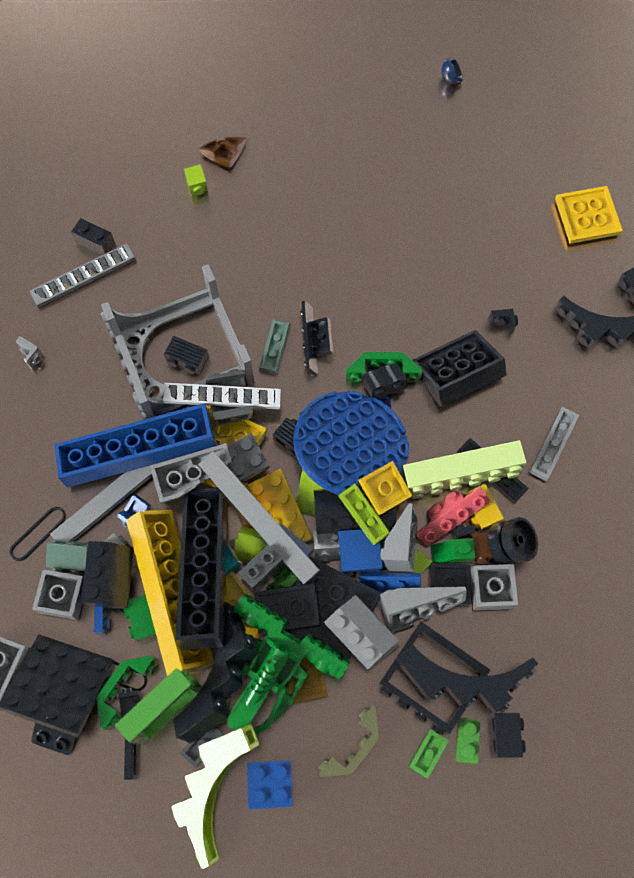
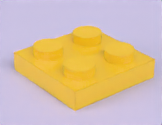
[358,461,412,515]

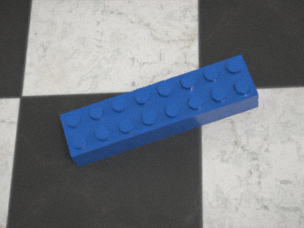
[54,403,217,488]

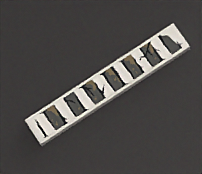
[163,383,281,409]

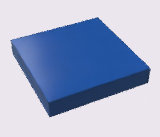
[338,530,382,572]

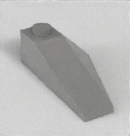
[150,443,232,503]
[380,587,467,634]

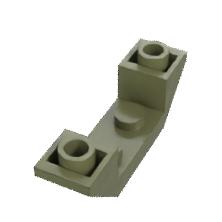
[318,705,379,777]

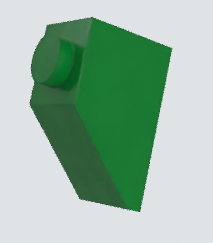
[430,538,475,564]

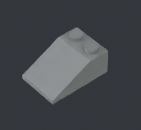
[381,503,418,573]

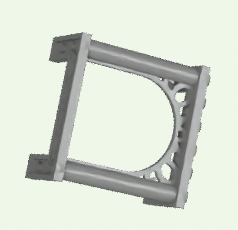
[100,264,255,419]

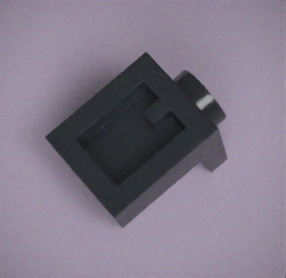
[488,308,518,333]
[117,687,142,719]

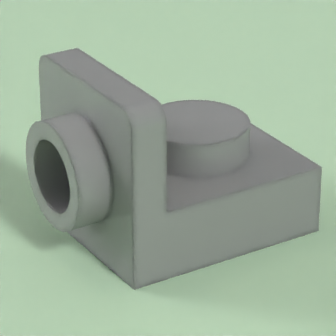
[16,336,43,368]

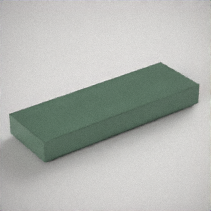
[259,319,290,375]

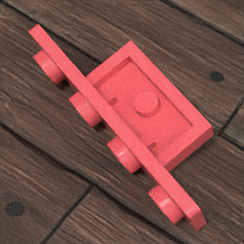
[416,487,491,547]

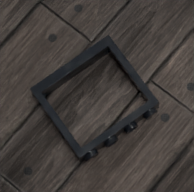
[378,621,490,735]

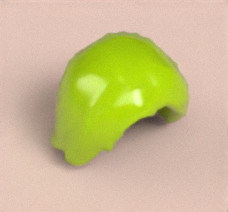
[234,527,268,564]

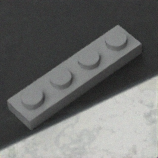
[529,407,579,481]

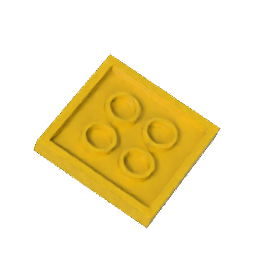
[555,186,623,244]

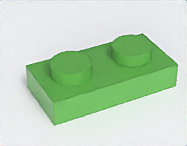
[456,718,480,764]
[409,729,449,779]

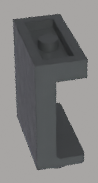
[205,369,253,426]
[239,545,284,594]

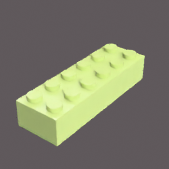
[402,440,526,499]

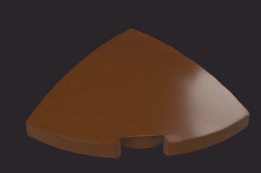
[199,137,246,167]

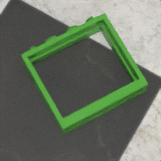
[115,668,200,745]

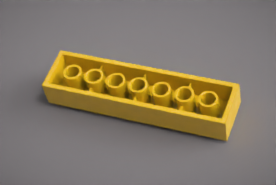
[126,510,214,676]

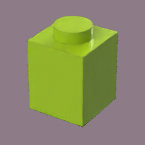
[184,164,208,196]

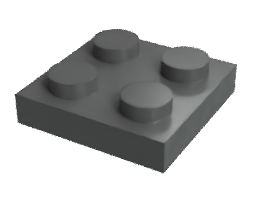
[227,433,270,483]

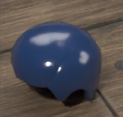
[441,57,463,84]

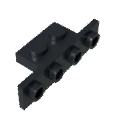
[300,301,333,375]

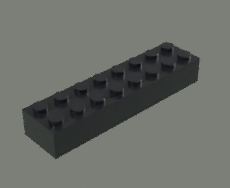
[176,487,228,650]

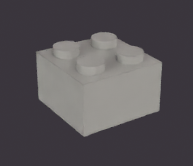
[471,564,518,611]
[32,570,84,620]

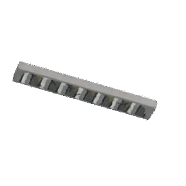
[29,243,136,308]

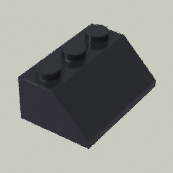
[81,541,134,608]

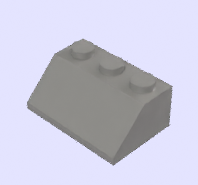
[324,595,399,670]

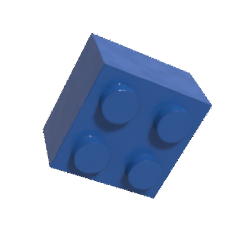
[247,761,293,809]

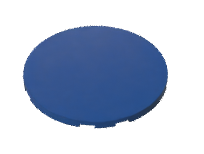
[293,391,409,497]

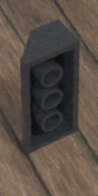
[314,489,396,534]

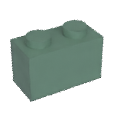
[46,540,88,573]

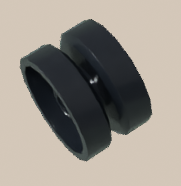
[487,517,539,565]

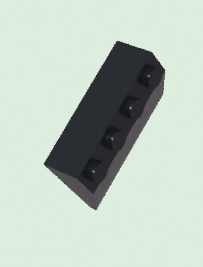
[412,330,507,407]

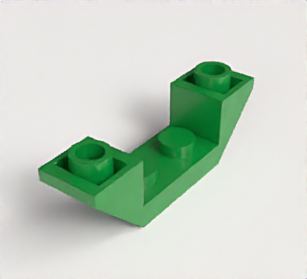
[346,352,422,382]
[97,655,157,730]

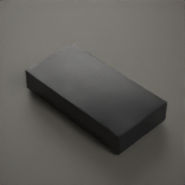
[124,738,137,780]

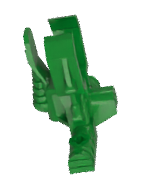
[225,595,350,735]

